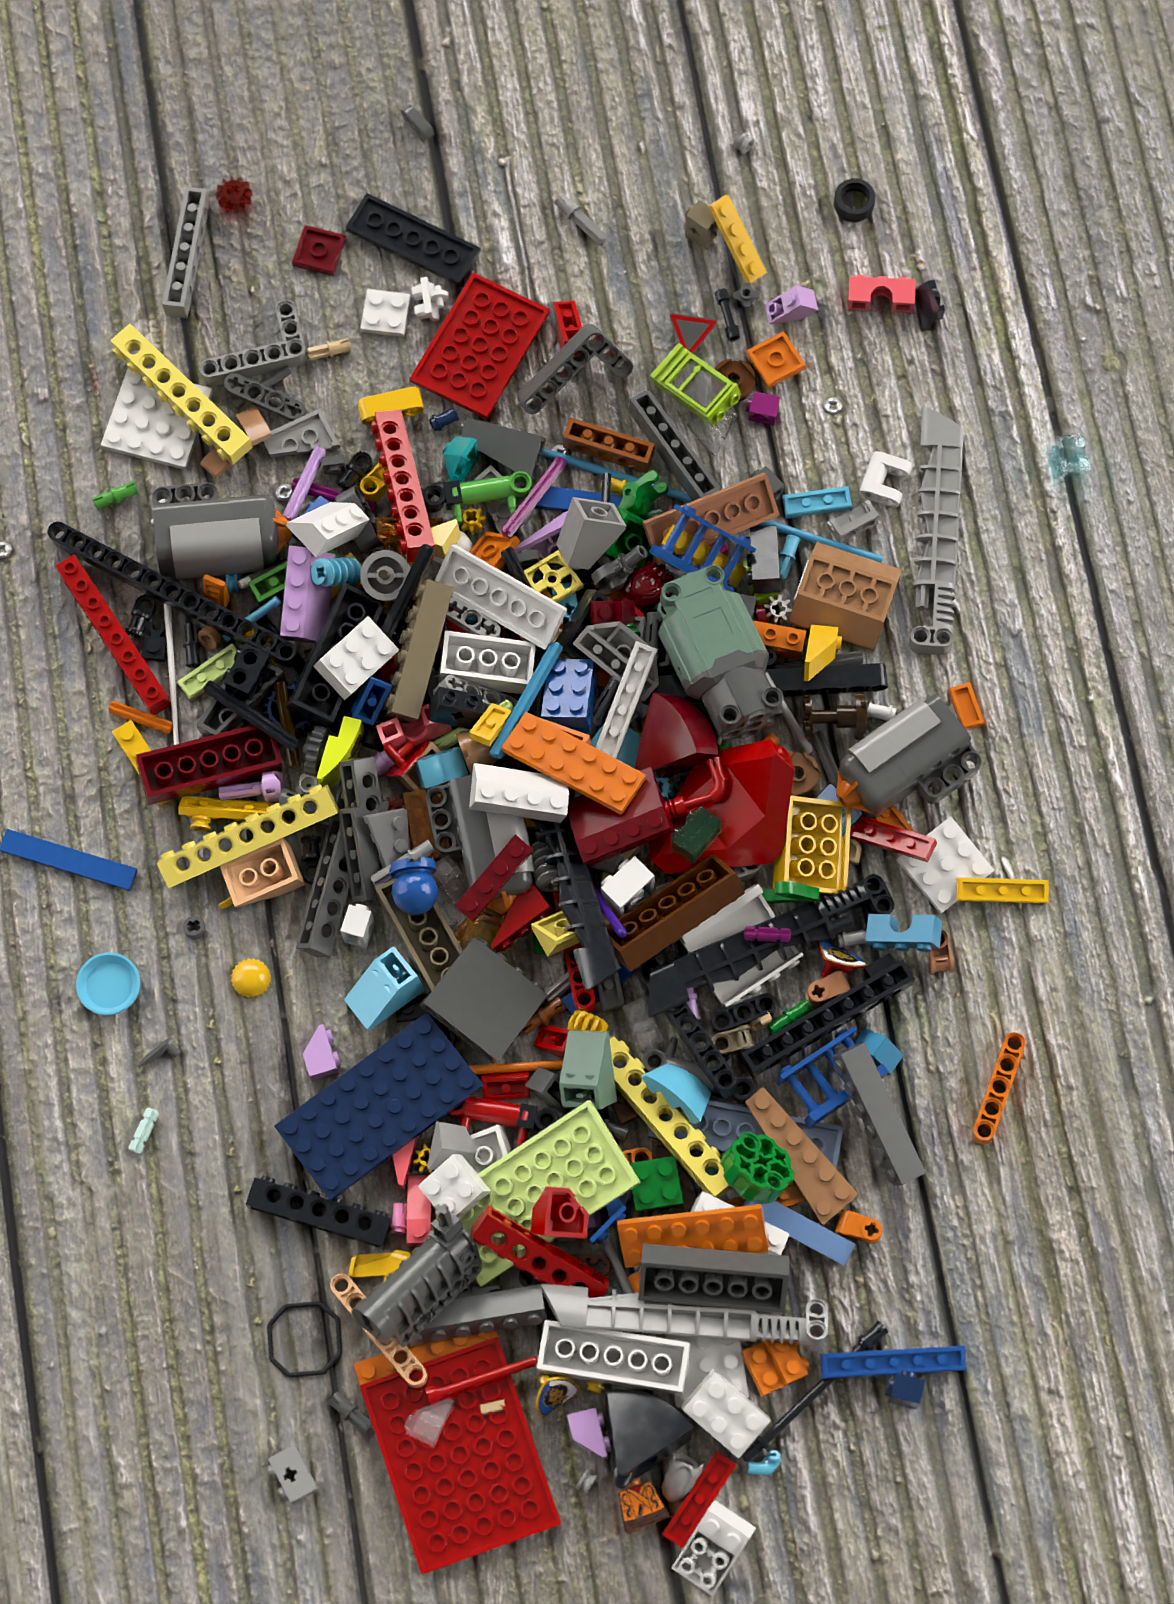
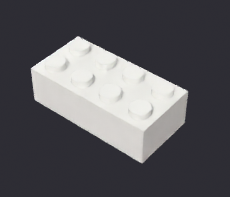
[438,631,536,694]

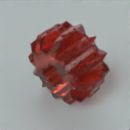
[215,175,253,214]

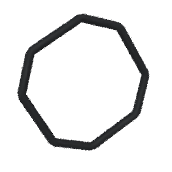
[267,1301,342,1378]

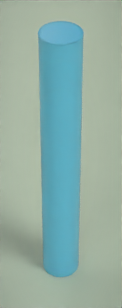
[222,596,281,642]

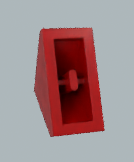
[533,1025,569,1059]

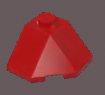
[530,1186,589,1238]

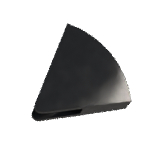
[605,1389,694,1489]

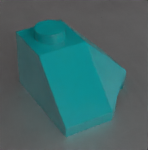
[443,436,479,483]

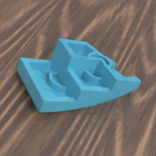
[641,1063,712,1125]

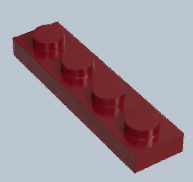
[454,834,534,922]

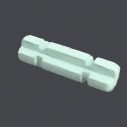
[129,1108,159,1154]

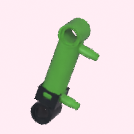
[423,471,532,524]

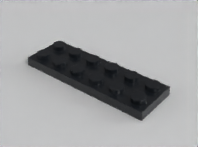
[345,193,481,286]

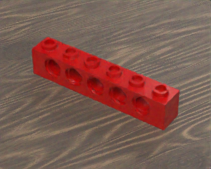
[471,1205,609,1298]

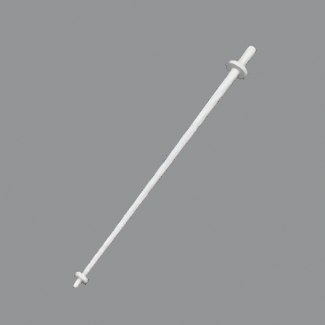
[151,499,179,745]

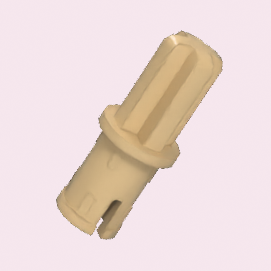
[307,338,351,360]

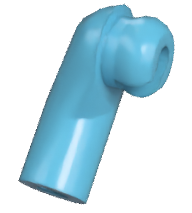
[747,1450,781,1475]

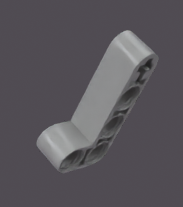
[433,675,518,713]

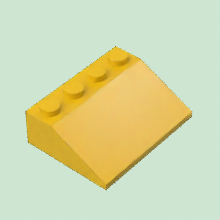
[772,796,852,895]

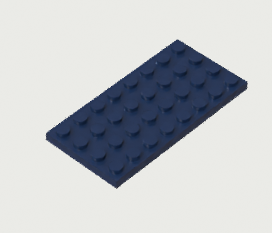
[274,1012,484,1202]

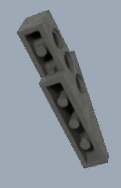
[338,757,389,901]

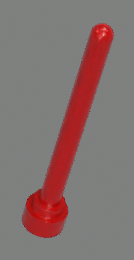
[425,1356,538,1407]

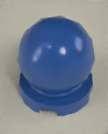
[389,857,438,915]

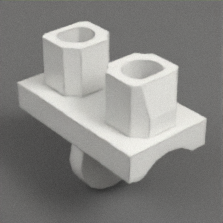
[412,277,449,322]

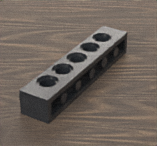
[245,1176,392,1249]

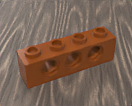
[563,417,655,473]

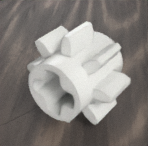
[764,594,792,622]

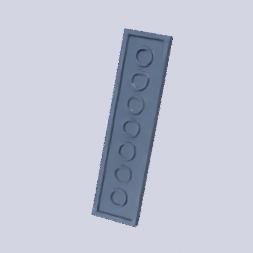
[648,1098,844,1168]

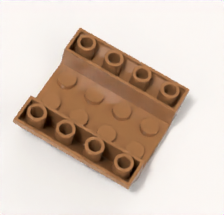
[788,542,902,651]

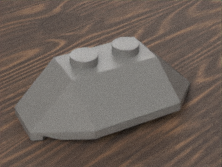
[573,621,659,701]

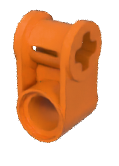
[835,1209,882,1243]

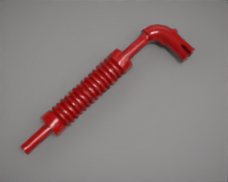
[665,757,729,821]

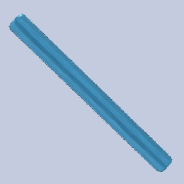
[490,642,563,759]

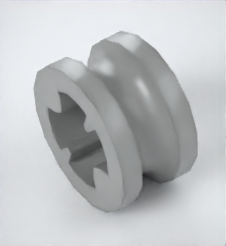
[734,132,755,155]
[575,1470,597,1495]

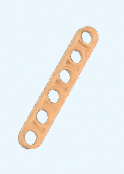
[330,1274,427,1388]

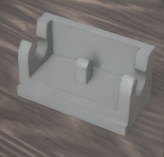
[827,499,879,543]

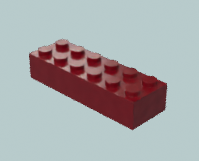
[136,725,283,806]

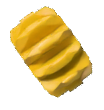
[567,1010,608,1032]

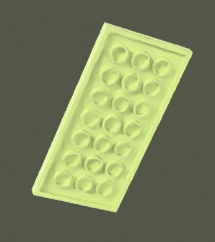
[432,1100,641,1287]

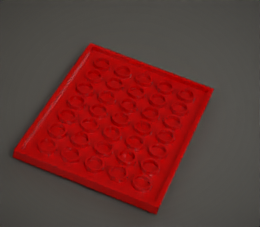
[360,1337,562,1575]

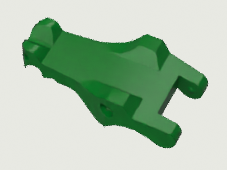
[619,470,669,519]

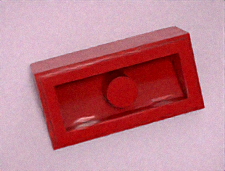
[482,1071,530,1100]

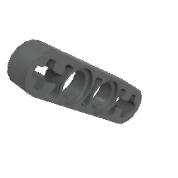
[224,373,305,421]

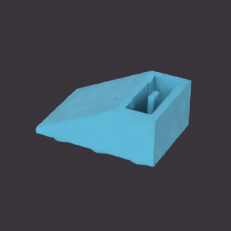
[344,946,425,1031]

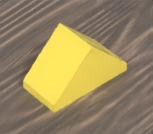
[431,519,461,559]

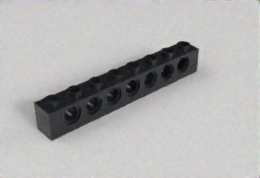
[740,959,915,1079]

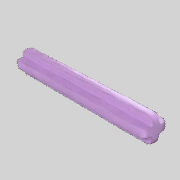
[283,446,326,521]

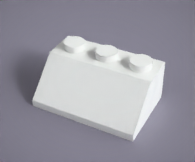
[286,502,370,557]

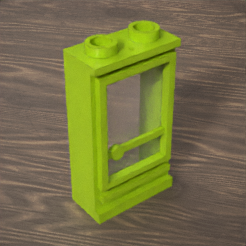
[650,343,741,427]

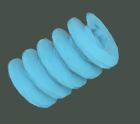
[311,557,361,587]

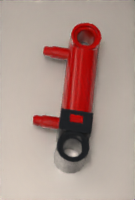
[447,1096,559,1147]

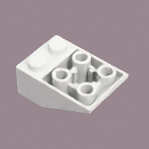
[672,1500,756,1596]

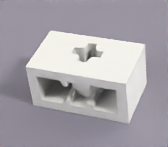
[341,904,375,949]

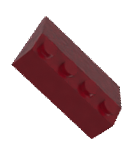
[567,767,676,867]

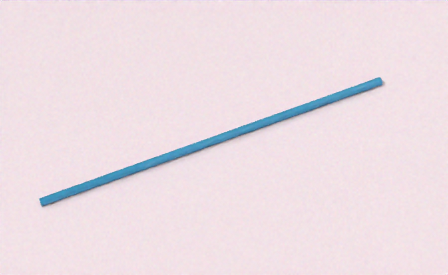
[542,448,884,563]

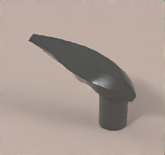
[137,1038,181,1068]

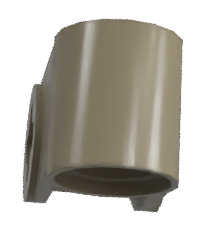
[712,1025,755,1058]

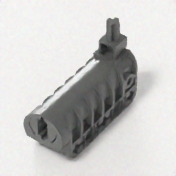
[351,1203,482,1347]

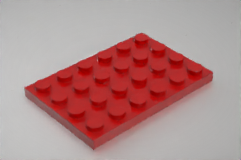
[409,272,550,419]

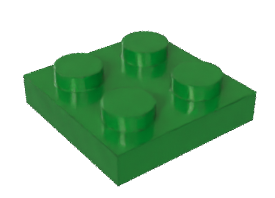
[629,1156,683,1212]

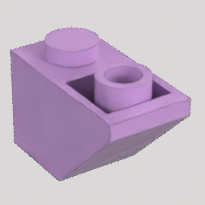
[765,285,818,325]
[303,1024,341,1081]
[567,1408,611,1459]

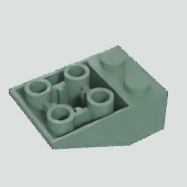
[559,1030,617,1109]

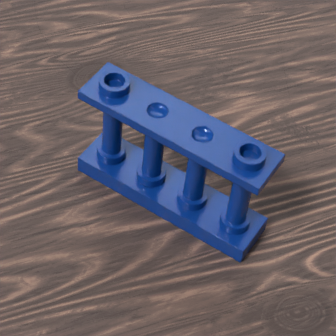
[649,504,756,592]
[776,1026,888,1129]

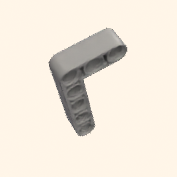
[199,300,307,386]

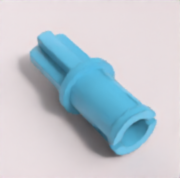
[778,535,800,579]

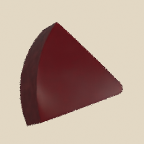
[634,692,718,778]

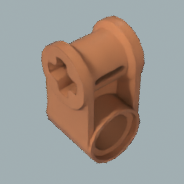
[927,929,954,975]
[805,971,851,1008]

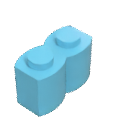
[414,747,468,790]

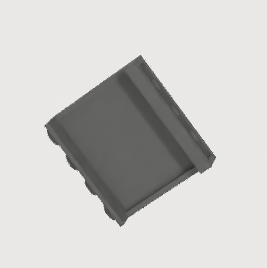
[419,937,547,1064]

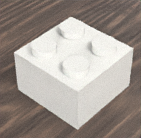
[418,1154,491,1219]

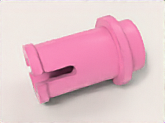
[390,1203,407,1235]

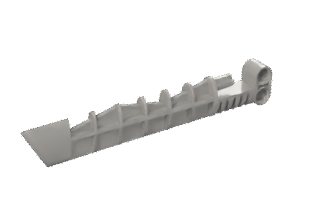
[909,407,964,655]
[541,1284,828,1352]

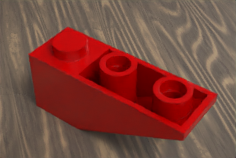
[491,885,554,952]

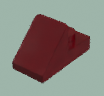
[590,600,635,624]

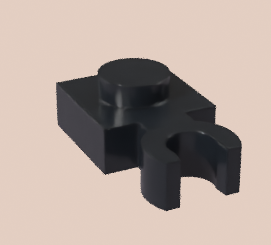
[141,621,167,662]

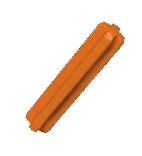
[108,701,173,734]

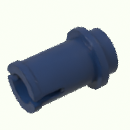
[429,407,459,431]

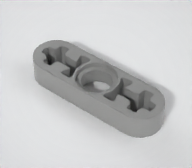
[446,597,501,638]

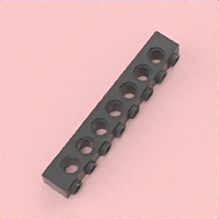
[296,781,350,957]

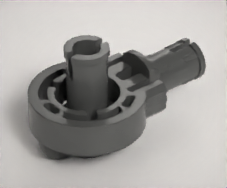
[591,545,647,594]

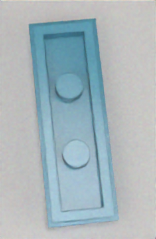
[782,486,852,519]

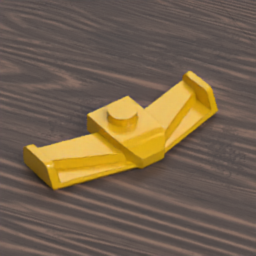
[348,1250,411,1281]

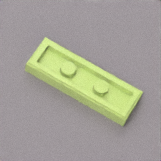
[177,643,237,701]

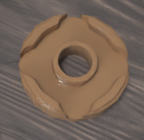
[789,751,820,797]

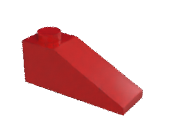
[553,301,582,356]

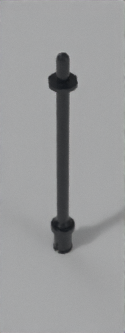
[743,1321,889,1462]

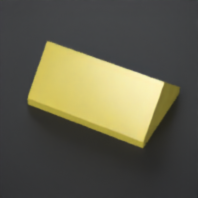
[531,911,610,957]

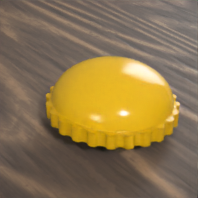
[231,958,271,998]

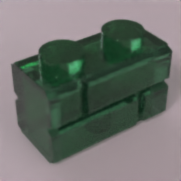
[671,807,722,864]

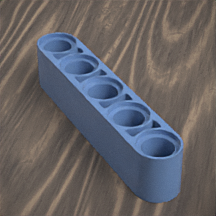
[743,1200,856,1266]

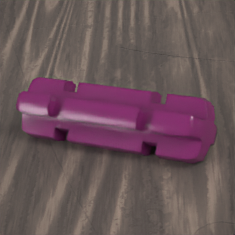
[744,926,791,942]

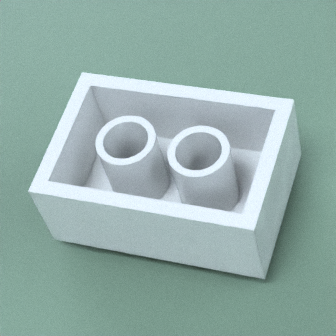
[313,616,399,700]
[601,856,655,918]
[681,1369,771,1458]

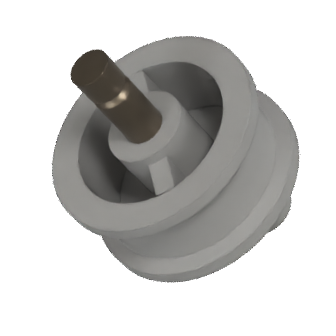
[360,550,411,601]

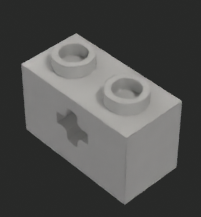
[267,1444,319,1504]

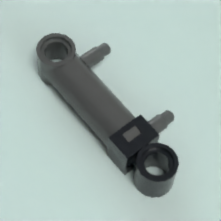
[643,1037,755,1105]

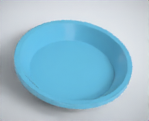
[76,952,140,1015]

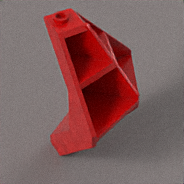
[648,739,795,874]

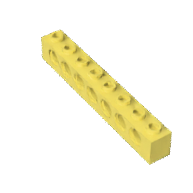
[110,324,253,465]
[157,784,339,888]
[610,1037,733,1199]

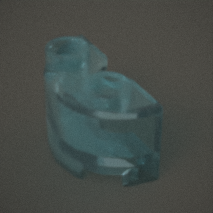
[1051,434,1091,477]

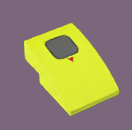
[317,716,364,789]

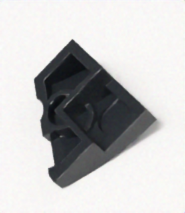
[915,280,945,331]

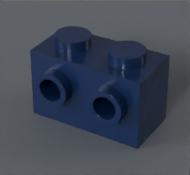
[885,1371,925,1409]

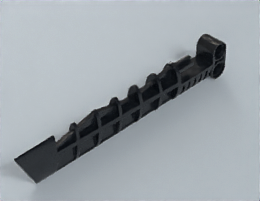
[510,759,620,991]
[648,874,895,1018]

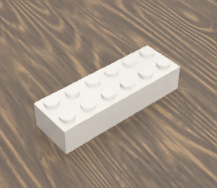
[537,1320,691,1396]

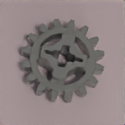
[302,726,329,777]

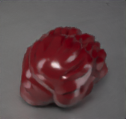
[622,561,674,607]

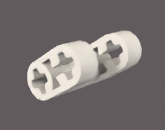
[859,451,913,507]

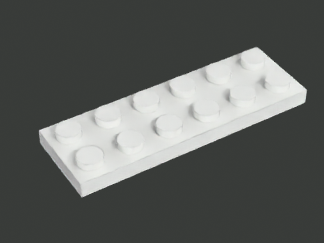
[435,544,567,650]

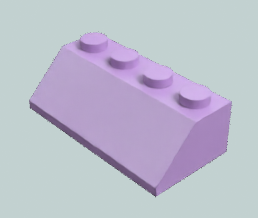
[280,546,335,643]

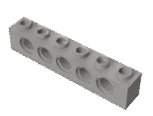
[162,187,210,318]

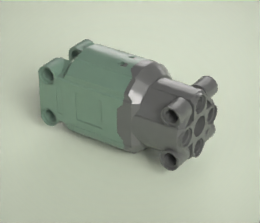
[656,565,783,745]

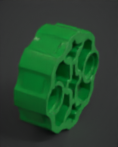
[720,1132,794,1204]

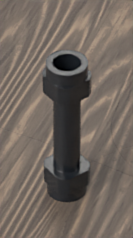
[715,288,741,341]

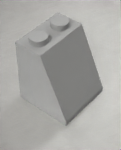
[556,497,626,570]

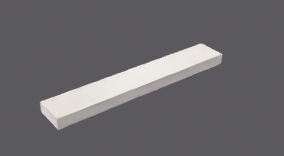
[595,641,658,759]

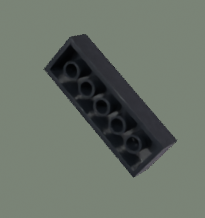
[286,582,385,728]

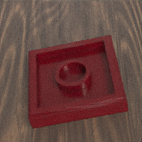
[292,225,347,276]

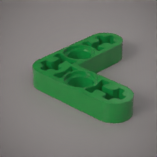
[762,881,820,904]

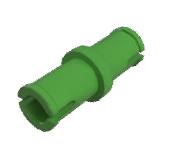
[92,481,139,511]

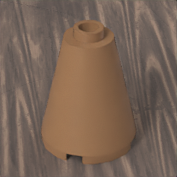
[456,730,507,775]

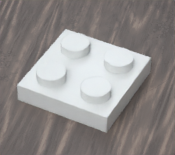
[360,289,411,337]

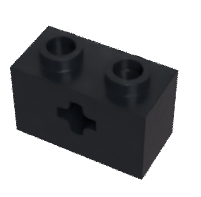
[429,687,483,729]

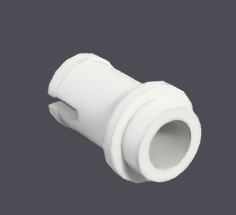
[867,703,897,721]

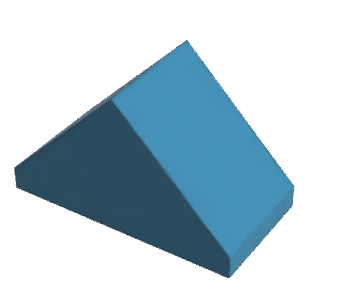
[855,1029,904,1075]

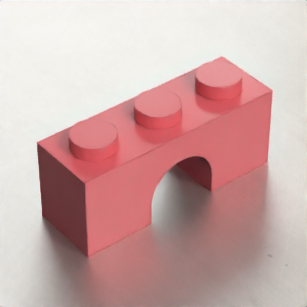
[848,275,916,313]
[376,704,453,757]

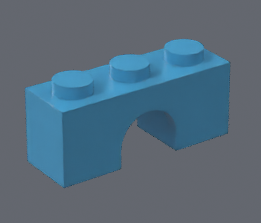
[865,914,942,952]

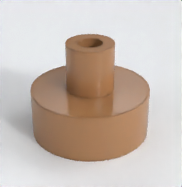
[197,626,221,650]

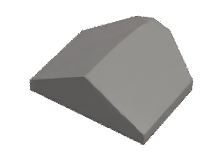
[427,1121,475,1170]

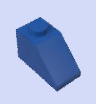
[350,677,392,725]

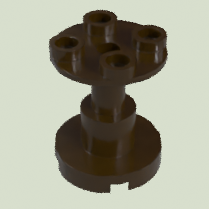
[803,693,866,740]

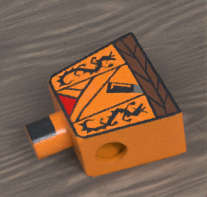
[618,1478,670,1534]

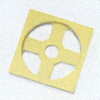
[524,550,584,603]

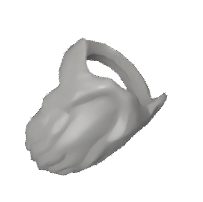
[661,1453,703,1503]

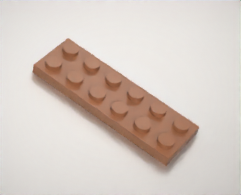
[642,473,780,565]

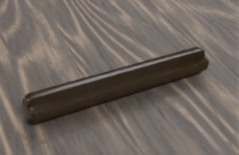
[274,681,301,769]

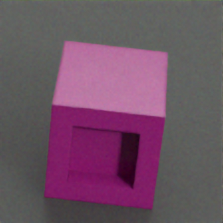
[746,391,780,426]

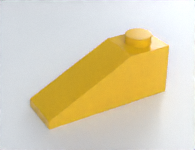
[804,625,842,681]

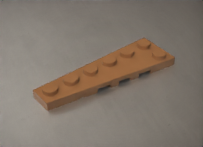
[745,1087,859,1226]

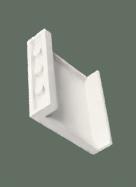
[679,884,804,1007]

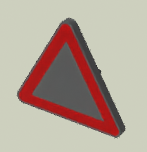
[669,313,717,354]

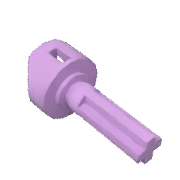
[219,771,285,803]

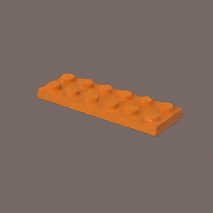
[501,712,646,815]
[617,1204,769,1268]

